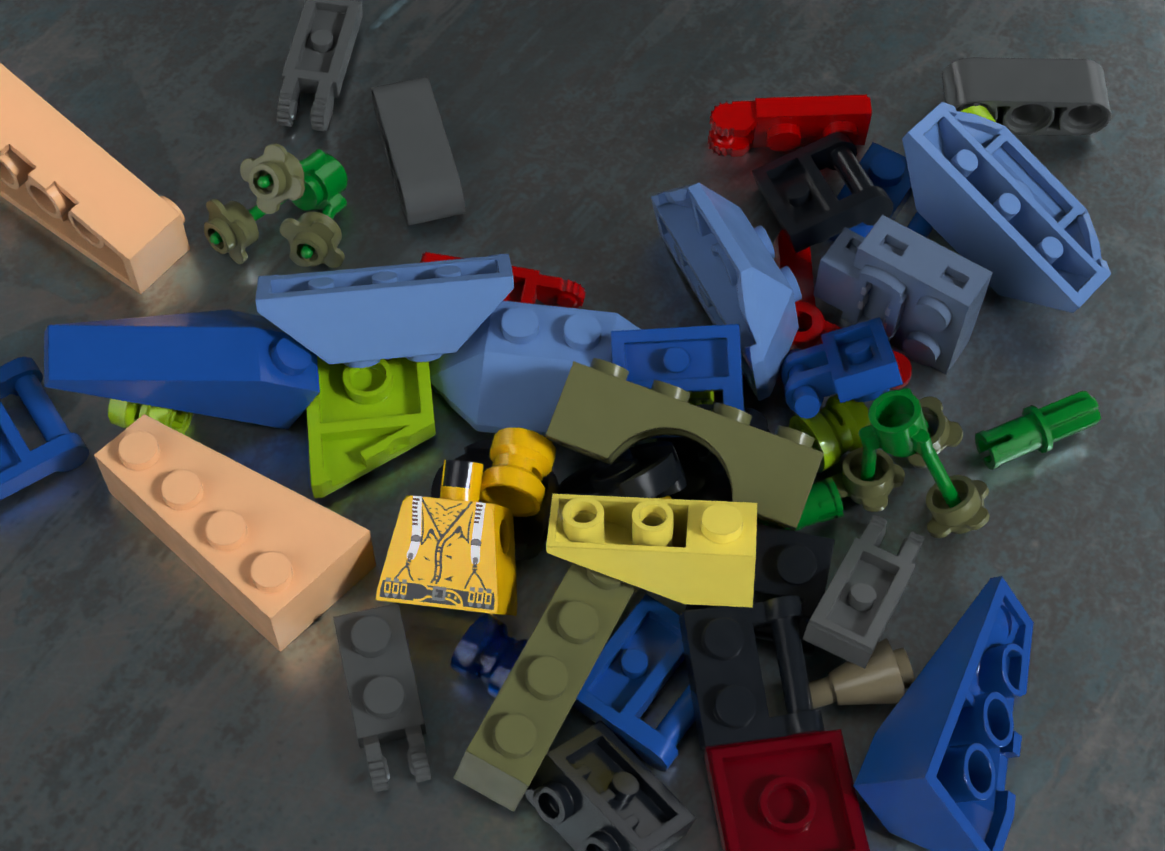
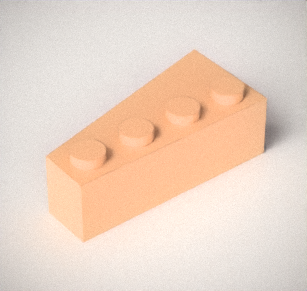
[0,63,190,294]
[94,414,376,652]

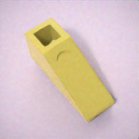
[546,494,757,608]

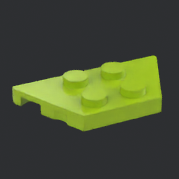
[307,356,436,498]

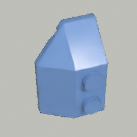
[902,102,1111,313]
[651,183,802,401]
[255,254,514,368]
[429,301,640,439]

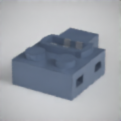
[813,215,993,375]

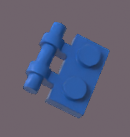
[780,317,903,419]

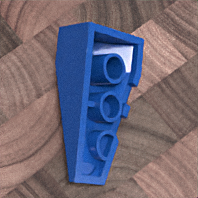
[44,309,320,430]

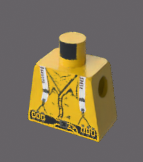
[375,460,518,616]

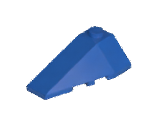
[854,576,1034,851]

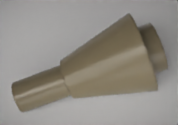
[809,638,915,709]

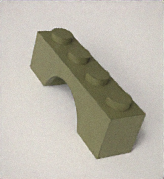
[546,358,824,531]
[453,563,637,812]

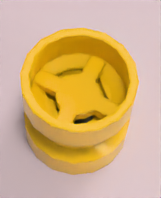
[480,427,556,517]

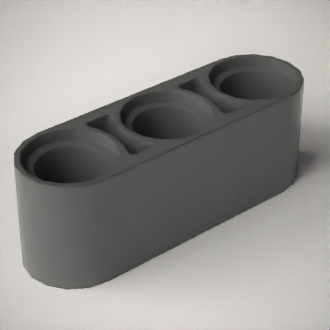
[942,57,1111,136]
[371,76,465,226]

